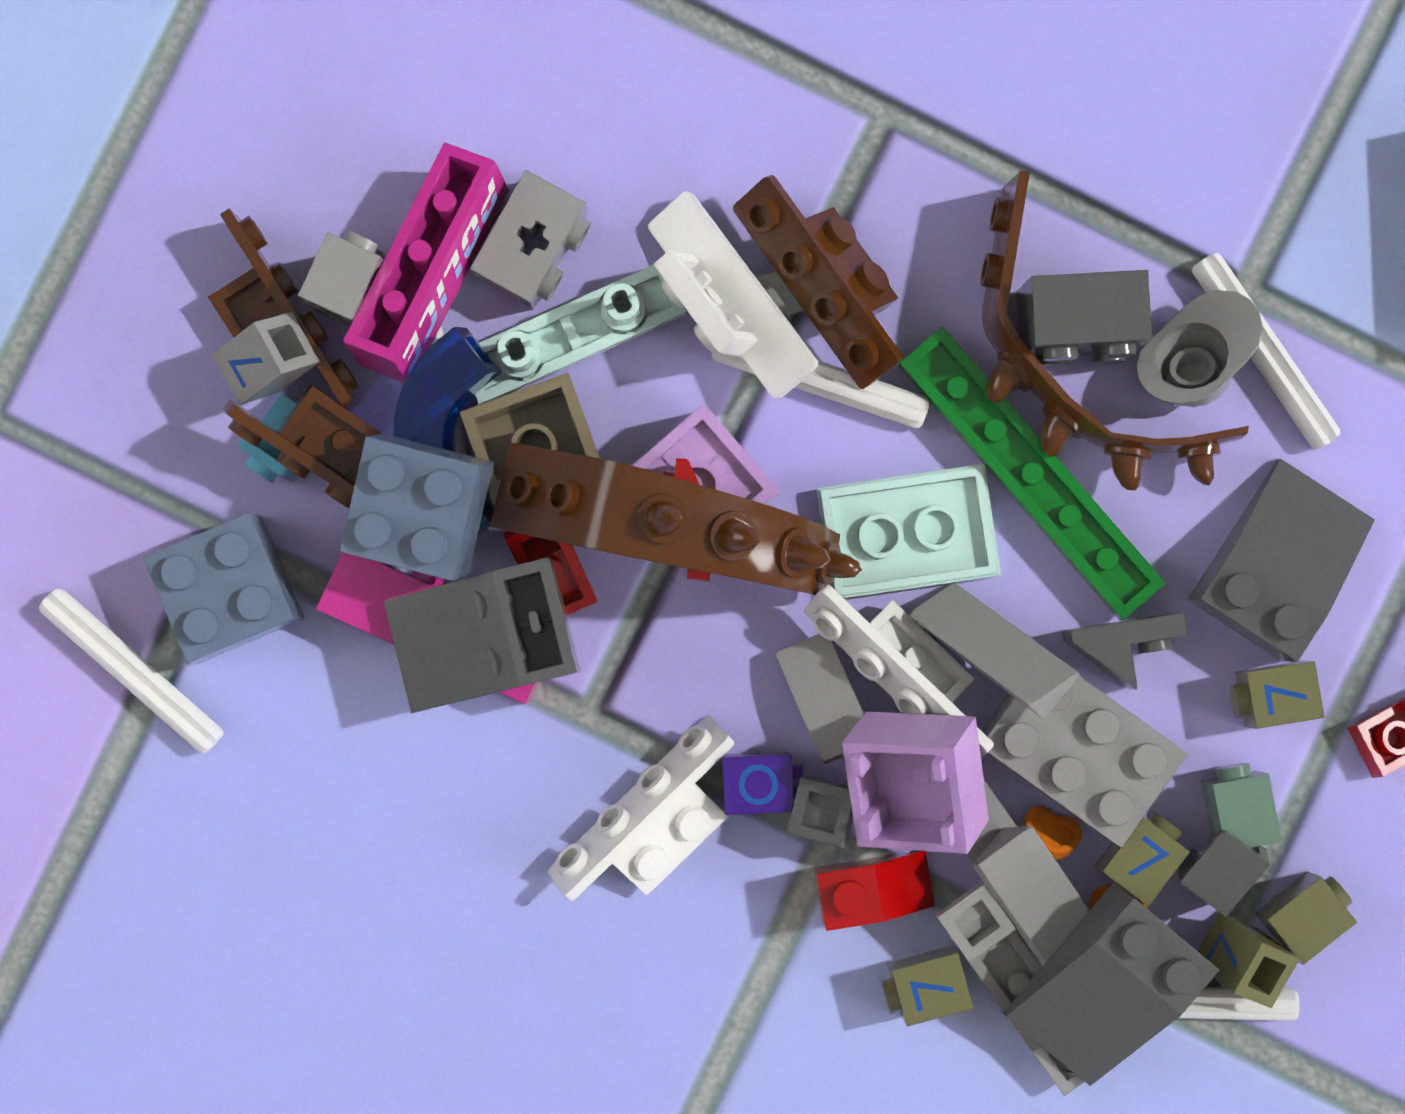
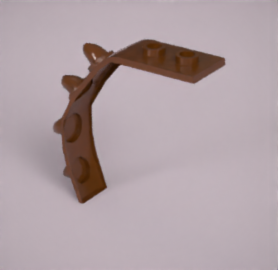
[980,171,1249,491]
[490,442,862,595]

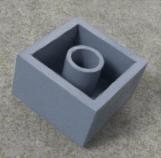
[340,434,495,581]
[143,512,305,664]

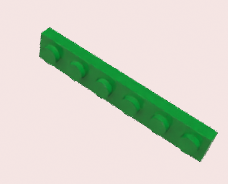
[898,326,1166,621]

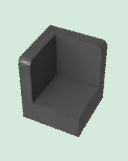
[787,777,853,848]
[1179,830,1270,917]

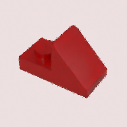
[503,531,598,615]

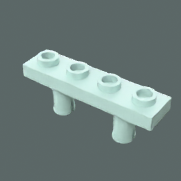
[456,265,687,405]

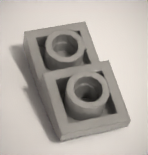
[775,634,865,765]

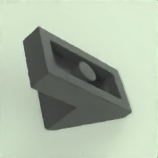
[1062,613,1188,690]

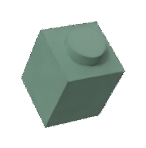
[1201,763,1282,848]

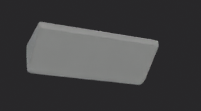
[909,582,1080,720]
[972,825,1090,966]

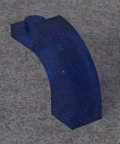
[393,327,502,534]

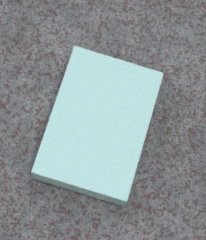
[816,464,1001,598]

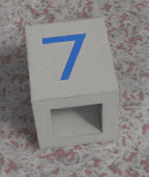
[212,312,320,405]

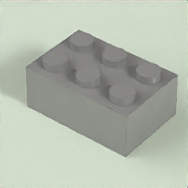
[982,676,1188,848]

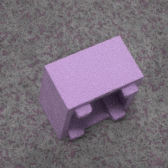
[632,403,780,505]
[842,712,989,854]

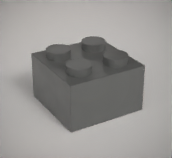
[1016,270,1152,367]

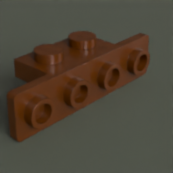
[733,175,903,389]
[208,208,359,411]
[223,384,383,509]

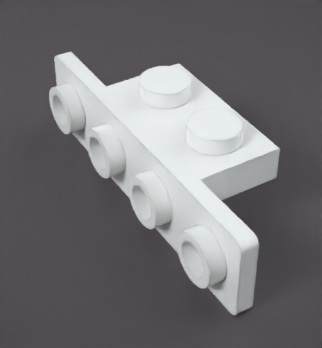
[648,191,818,399]
[804,584,994,758]
[547,715,734,902]

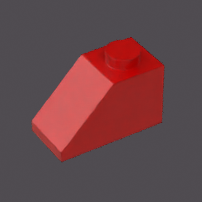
[814,851,935,931]

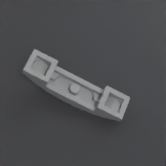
[935,881,1084,1096]

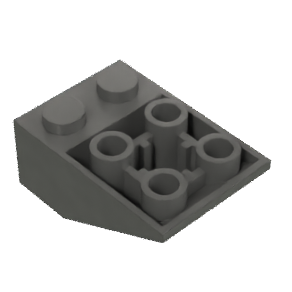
[384,557,581,714]

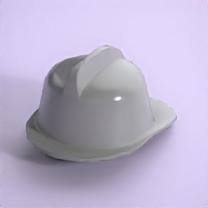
[1136,290,1263,407]

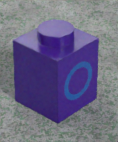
[722,752,804,815]

